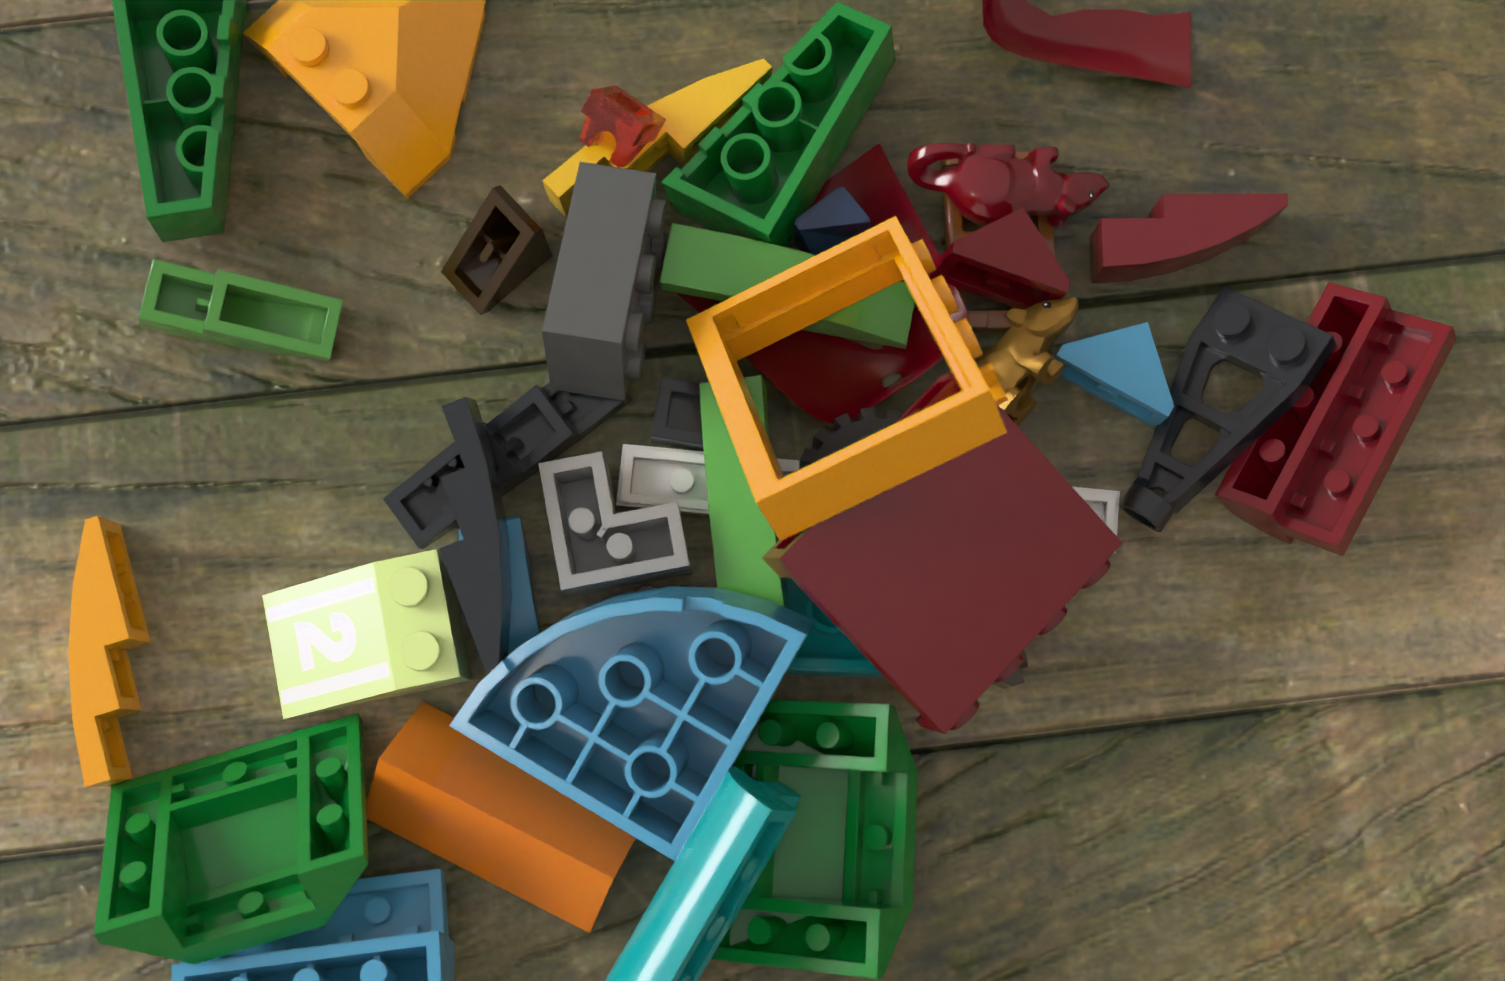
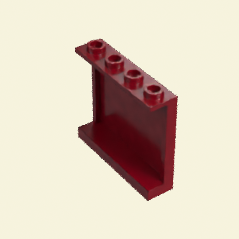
[762,373,1122,734]

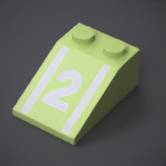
[262,549,472,720]

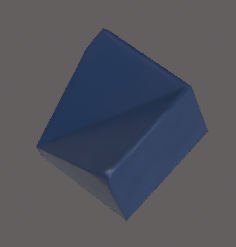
[794,186,871,255]

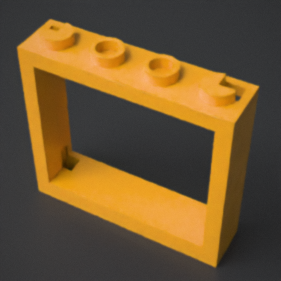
[686,216,1008,541]

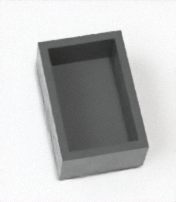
[542,162,667,401]

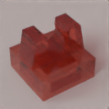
[579,85,666,168]

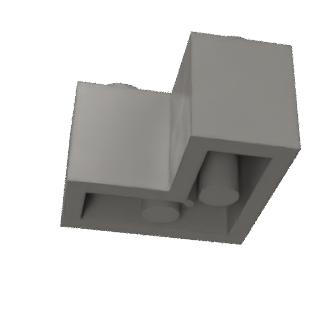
[538,451,692,598]

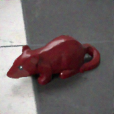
[907,143,1109,227]

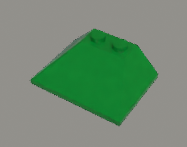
[711,700,918,979]
[94,713,368,964]

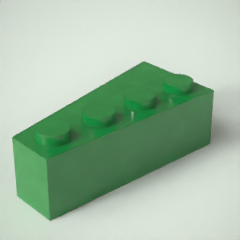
[112,0,247,243]
[661,1,896,248]

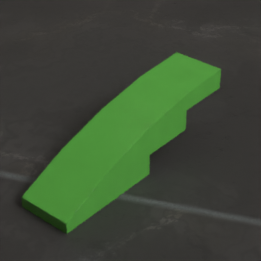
[660,223,915,349]
[699,375,789,609]

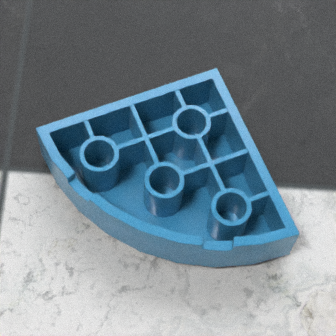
[449,586,816,861]

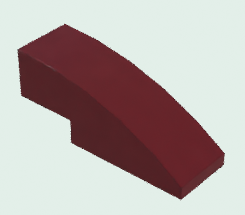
[1090,193,1288,284]

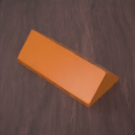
[366,701,637,933]

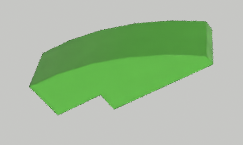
[138,259,343,361]

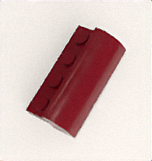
[1215,282,1457,556]

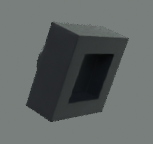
[651,377,703,451]

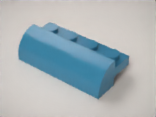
[171,869,454,981]

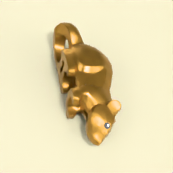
[974,297,1079,426]

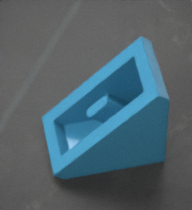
[1054,322,1174,429]

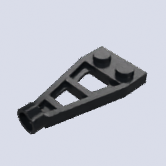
[1118,286,1337,532]

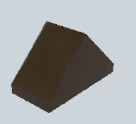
[441,185,553,315]

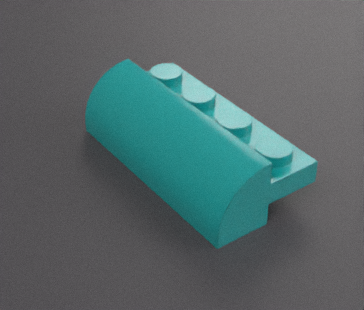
[605,766,801,981]

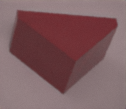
[929,207,1070,309]

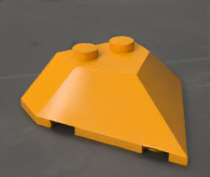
[243,0,486,199]

